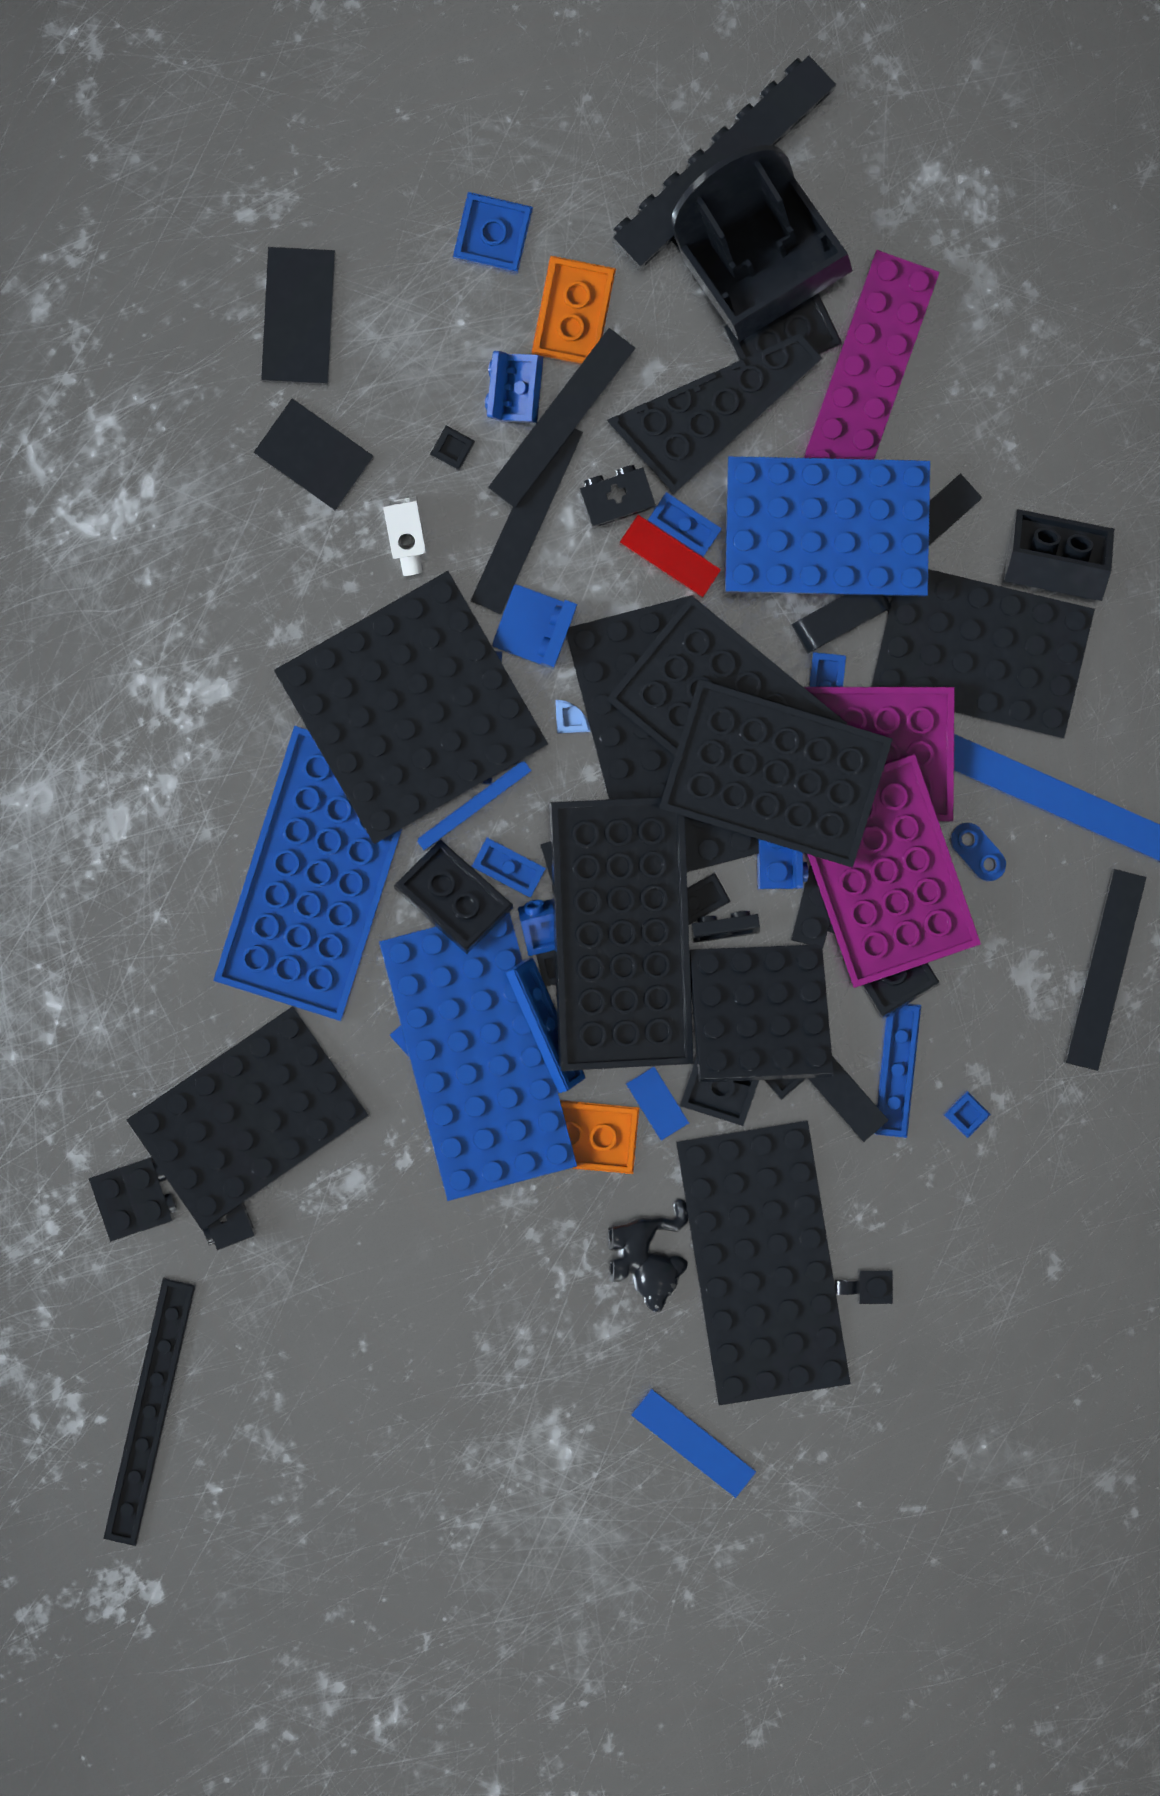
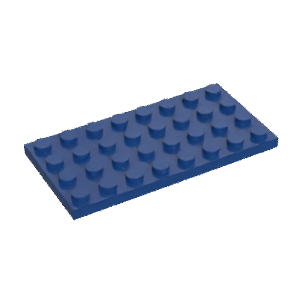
[213,726,402,1021]
[379,912,577,1201]

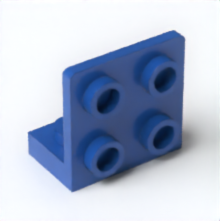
[492,584,577,669]

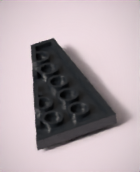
[607,333,823,495]

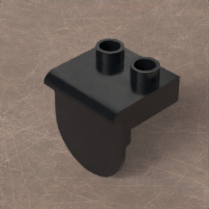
[671,145,853,342]

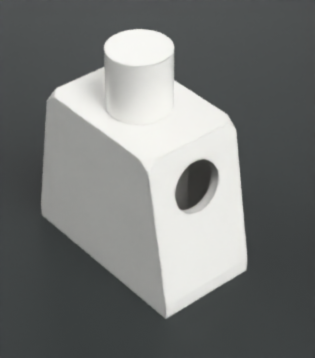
[383,496,426,576]

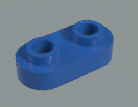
[950,823,1006,881]

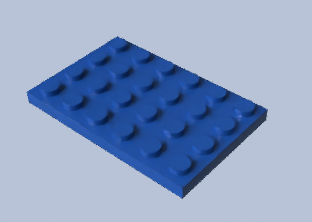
[725,456,930,596]

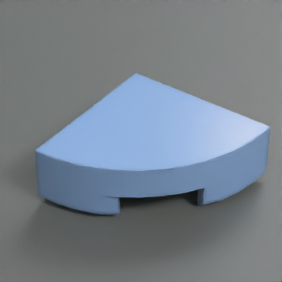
[555,700,590,734]

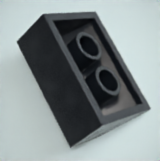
[1004,509,1115,601]

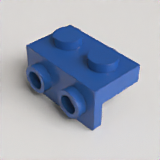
[485,351,544,423]

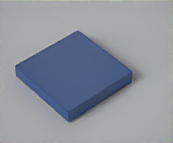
[453,192,533,273]

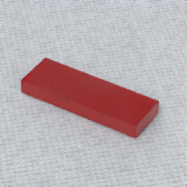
[619,515,721,598]

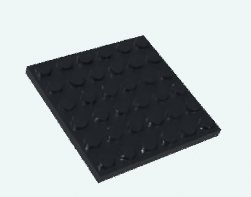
[274,571,548,845]

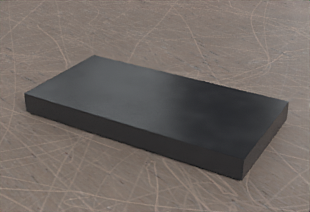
[261,247,335,385]

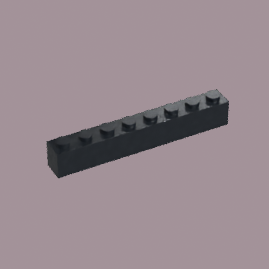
[612,55,836,271]

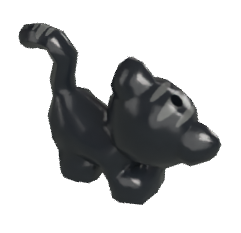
[608,1199,688,1312]

